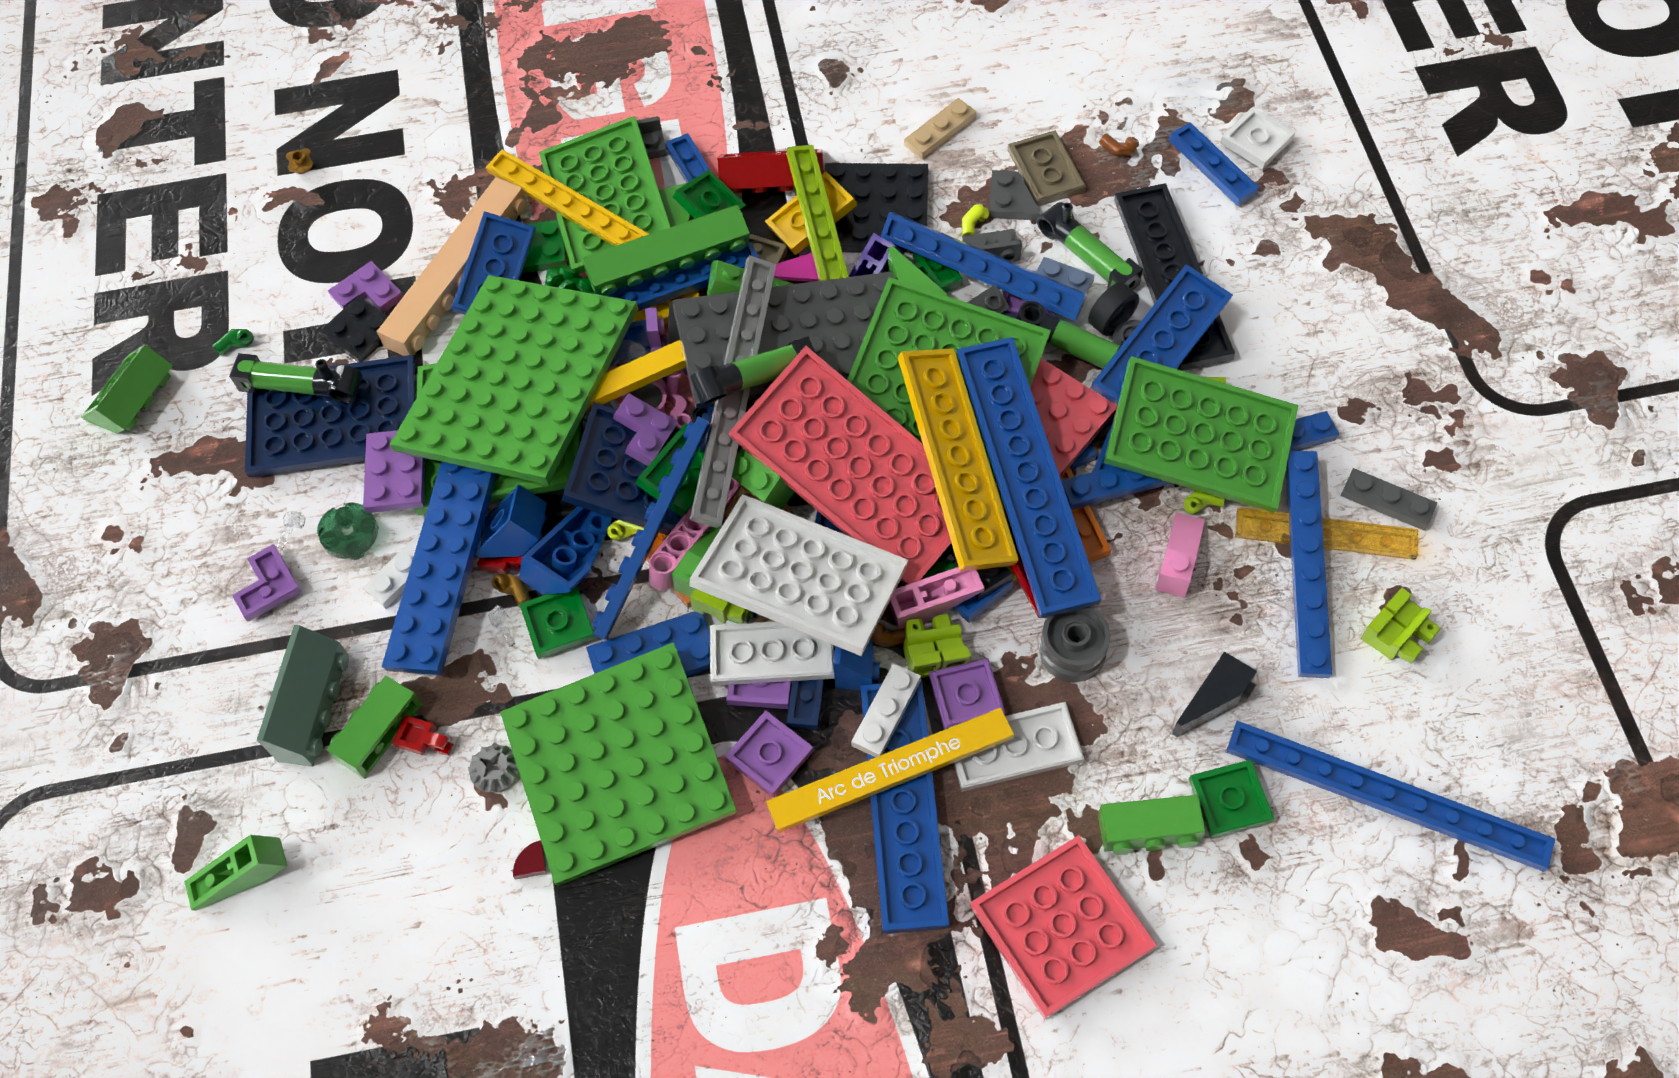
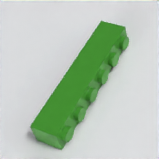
[583,205,750,296]

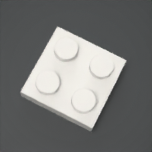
[1220,107,1295,170]

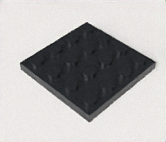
[824,163,928,253]

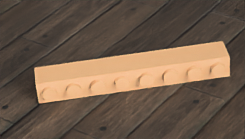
[377,177,527,356]

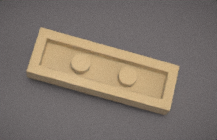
[904,98,977,160]

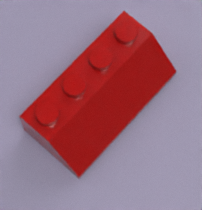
[717,149,824,194]

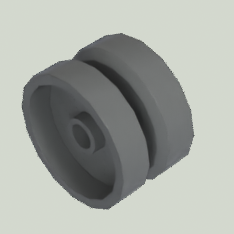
[1039,607,1111,683]

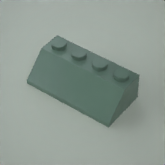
[257,625,349,767]

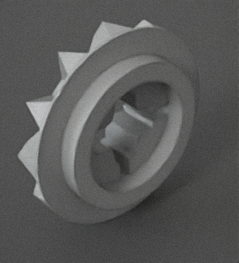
[468,743,518,792]

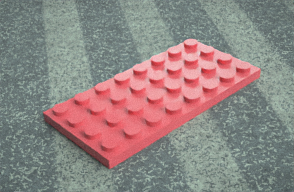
[728,346,952,585]

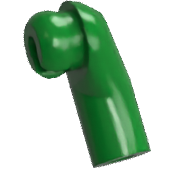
[212,329,254,356]

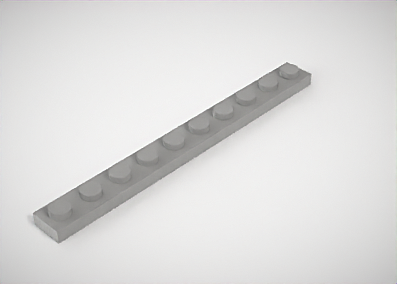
[690,255,776,528]

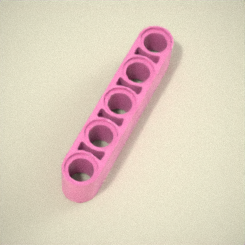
[649,477,740,590]

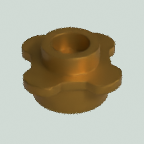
[286,148,313,174]

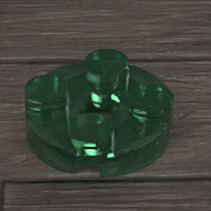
[317,502,379,560]

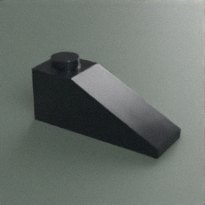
[1172,651,1257,737]

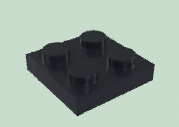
[319,296,388,362]

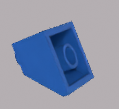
[475,484,547,558]

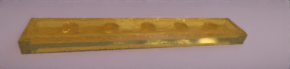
[1234,507,1418,560]

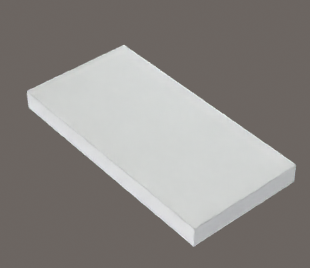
[710,621,834,686]
[954,702,1084,792]

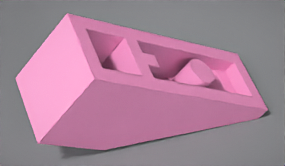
[1155,512,1205,598]
[889,567,984,629]

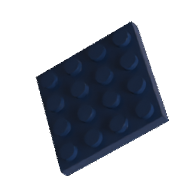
[561,402,681,535]

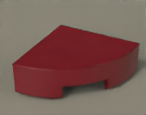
[513,840,547,880]

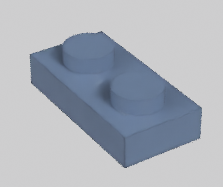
[1036,257,1095,294]

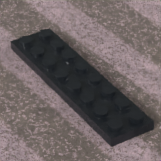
[1114,183,1235,371]

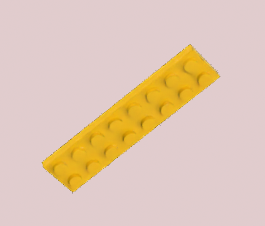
[898,349,1019,571]

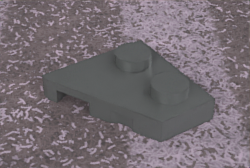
[988,170,1040,221]

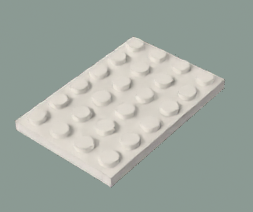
[689,494,908,656]

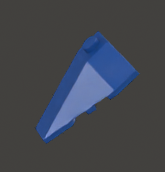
[519,506,613,595]
[833,638,880,690]

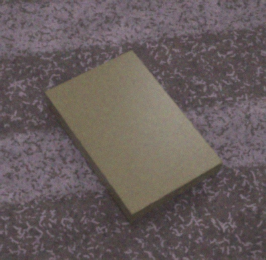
[1007,130,1086,206]

